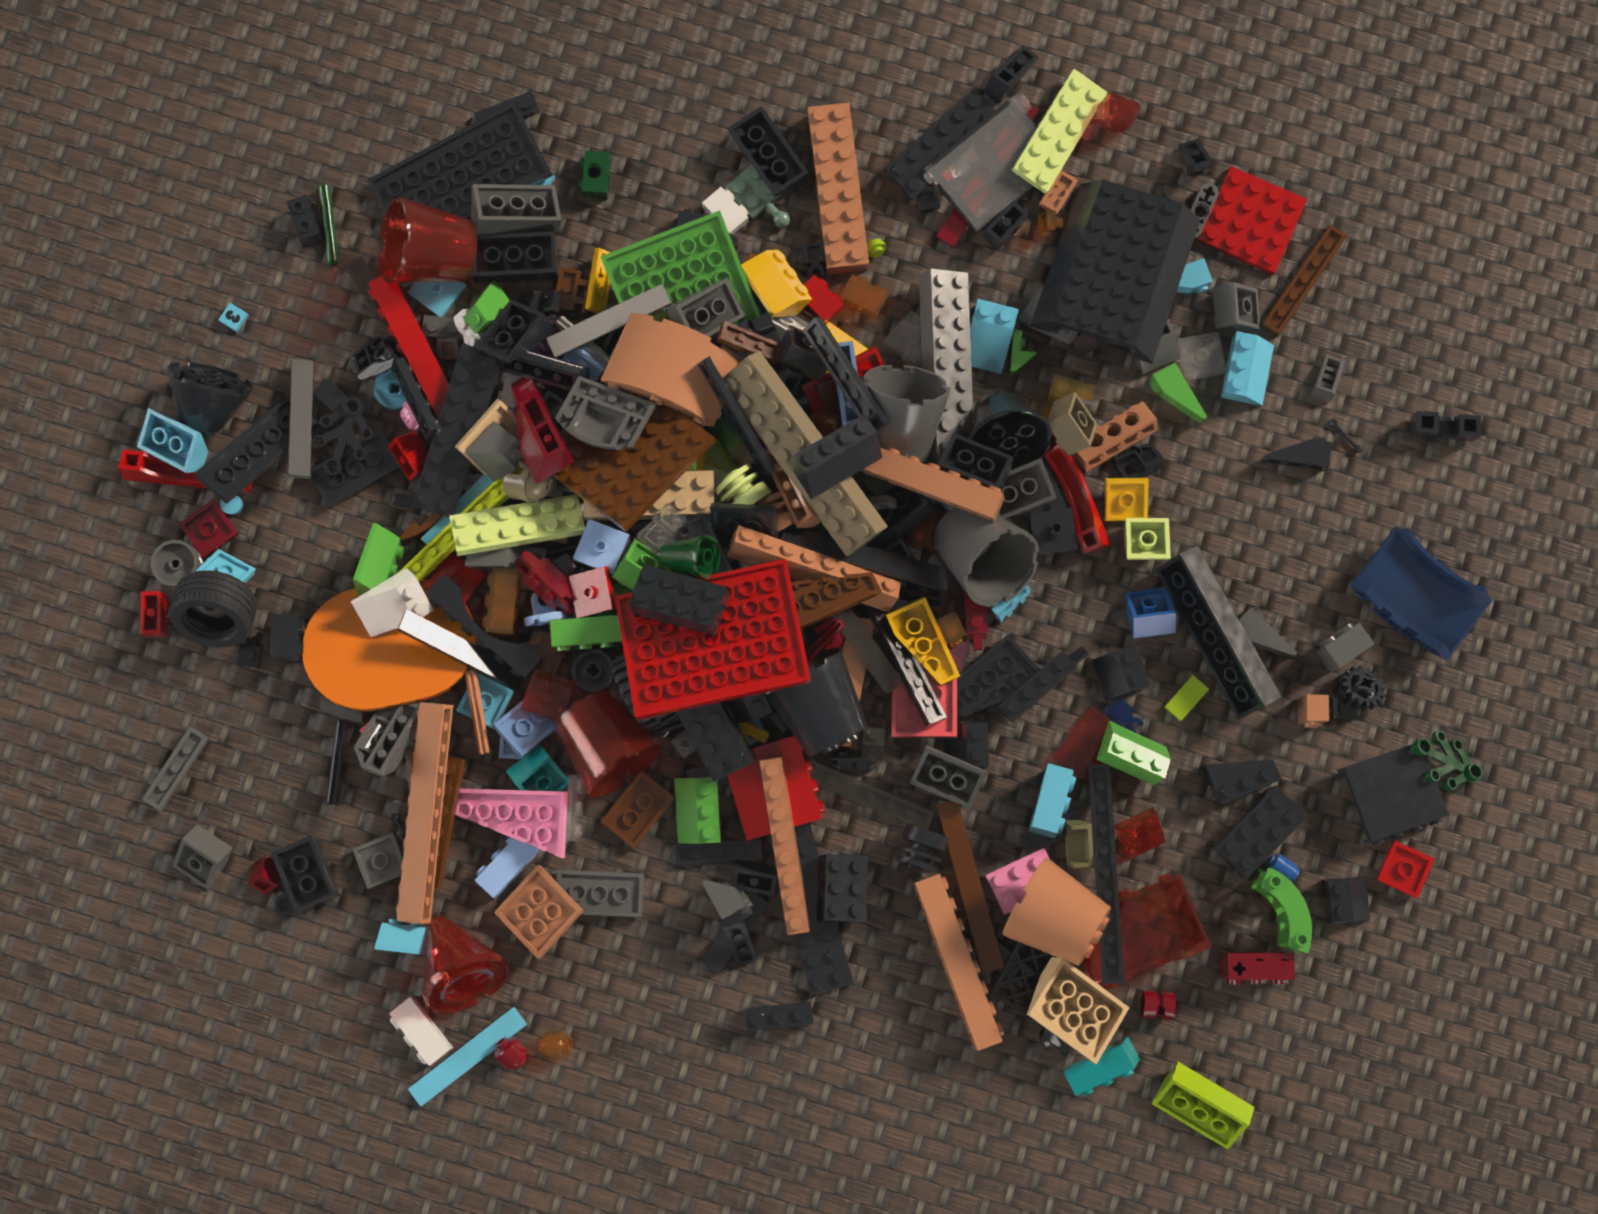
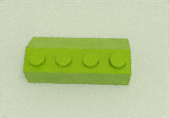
[1152,1062,1255,1149]

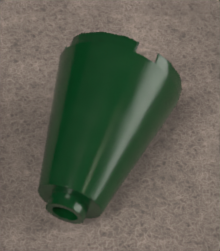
[658,535,721,579]

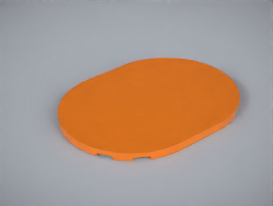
[302,579,476,711]

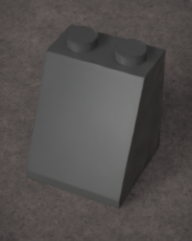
[465,545,525,573]

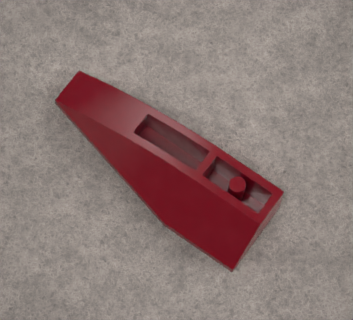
[511,377,575,484]

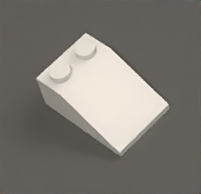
[351,568,433,637]

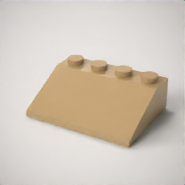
[1027,957,1129,1064]

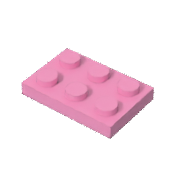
[985,848,1050,915]

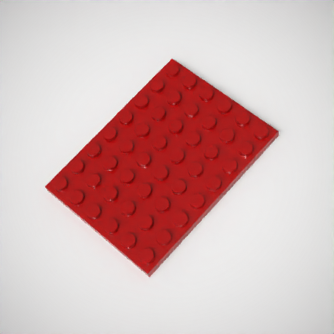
[614,559,812,720]

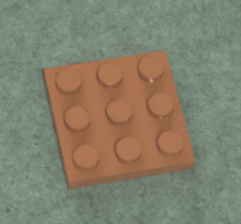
[494,865,584,959]

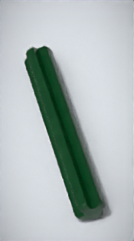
[318,184,339,265]

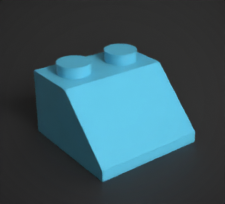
[375,919,429,954]

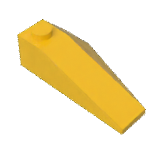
[886,596,960,685]

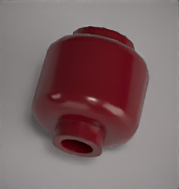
[494,1037,527,1070]

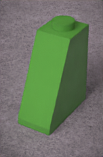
[464,280,510,334]

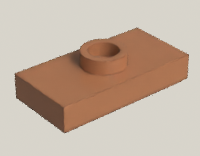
[1038,170,1078,216]

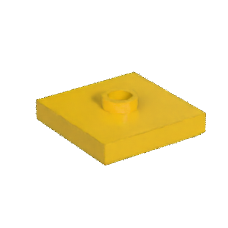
[1104,478,1149,521]

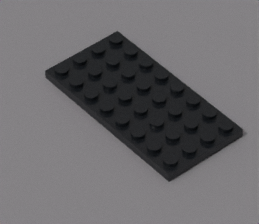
[367,102,553,254]

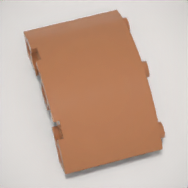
[601,313,743,428]

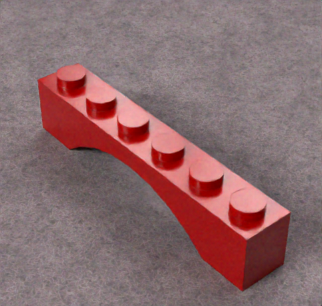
[1044,434,1111,554]
[118,449,253,493]

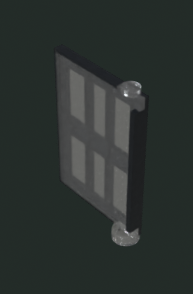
[923,92,1037,235]

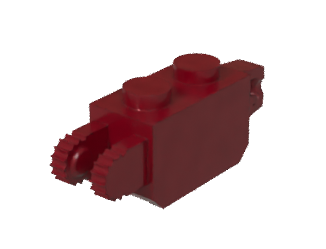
[514,551,575,615]
[962,591,988,651]

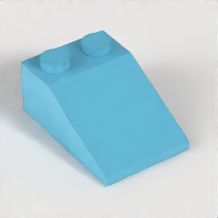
[970,299,1019,375]

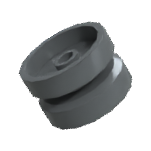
[150,540,204,589]

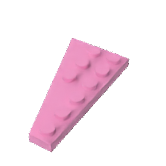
[455,789,568,858]

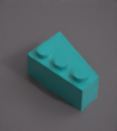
[1064,1036,1140,1096]

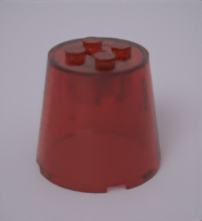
[379,197,477,283]
[554,689,662,798]

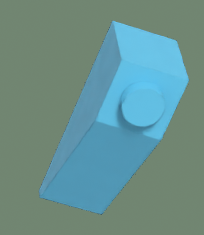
[1177,258,1213,294]

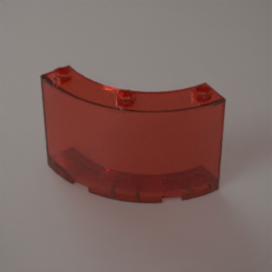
[1083,872,1212,990]

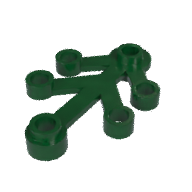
[1411,730,1483,791]

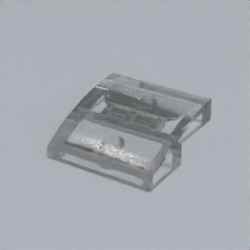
[637,503,691,555]

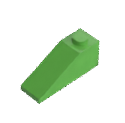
[1150,363,1207,423]

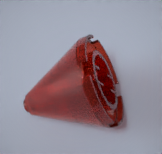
[422,916,509,1014]

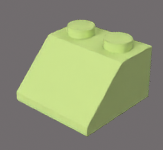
[1123,518,1171,560]

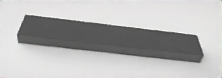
[287,358,313,479]

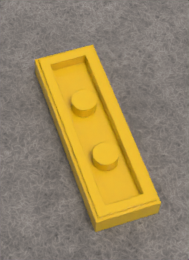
[585,248,610,314]

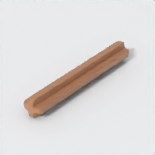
[465,670,490,755]

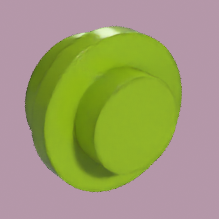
[867,239,887,258]

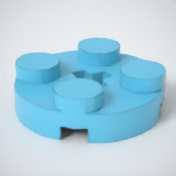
[374,370,406,411]

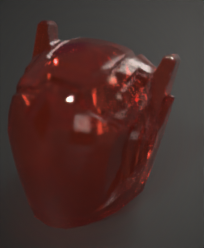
[1091,93,1142,134]

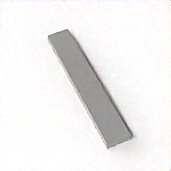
[546,284,671,358]

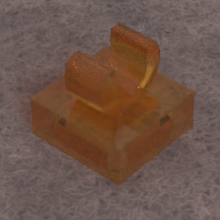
[1038,209,1063,236]

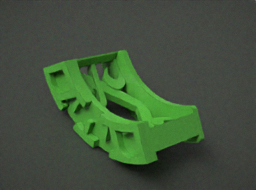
[1251,868,1312,953]

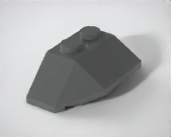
[354,703,419,776]

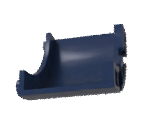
[1350,526,1492,661]

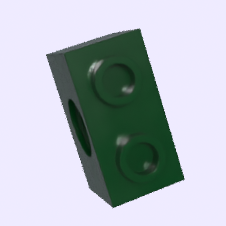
[579,151,612,199]

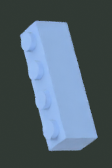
[475,837,541,898]

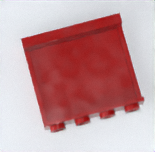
[727,736,825,841]

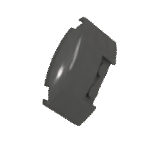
[555,376,656,450]

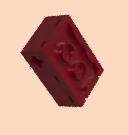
[1220,952,1295,984]

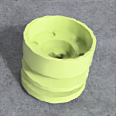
[714,463,772,505]

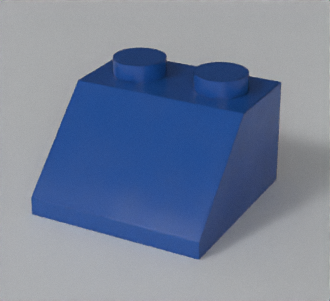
[1124,587,1176,638]

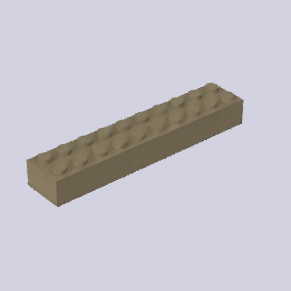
[723,351,888,556]

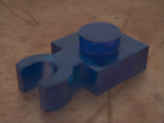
[1104,696,1144,733]

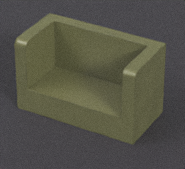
[1064,819,1094,868]

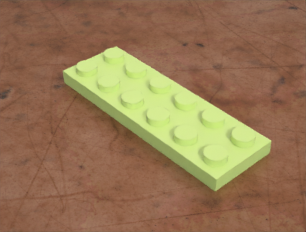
[1011,69,1107,194]
[450,494,585,556]

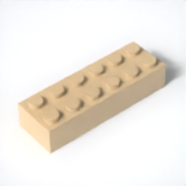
[583,470,715,521]

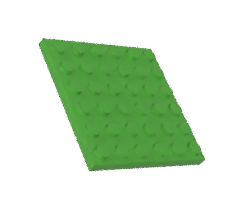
[601,210,760,334]

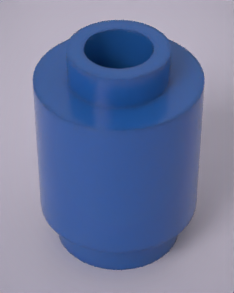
[1266,853,1300,883]

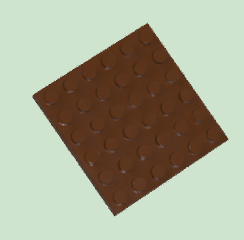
[552,392,716,532]

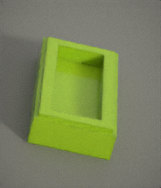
[1164,675,1209,721]

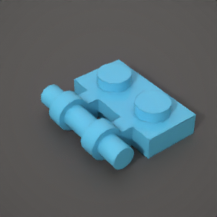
[992,585,1030,622]

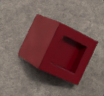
[248,855,280,894]

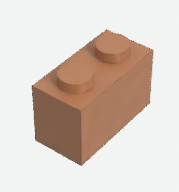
[1297,695,1329,728]

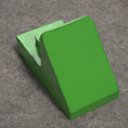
[1009,330,1038,376]

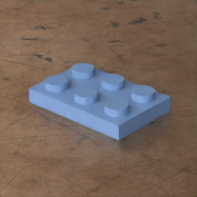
[493,685,570,758]

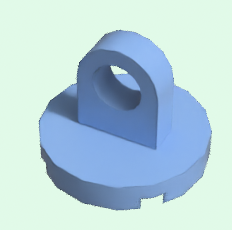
[524,592,567,627]

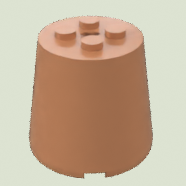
[1003,858,1111,966]

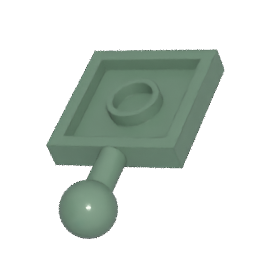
[725,165,790,228]

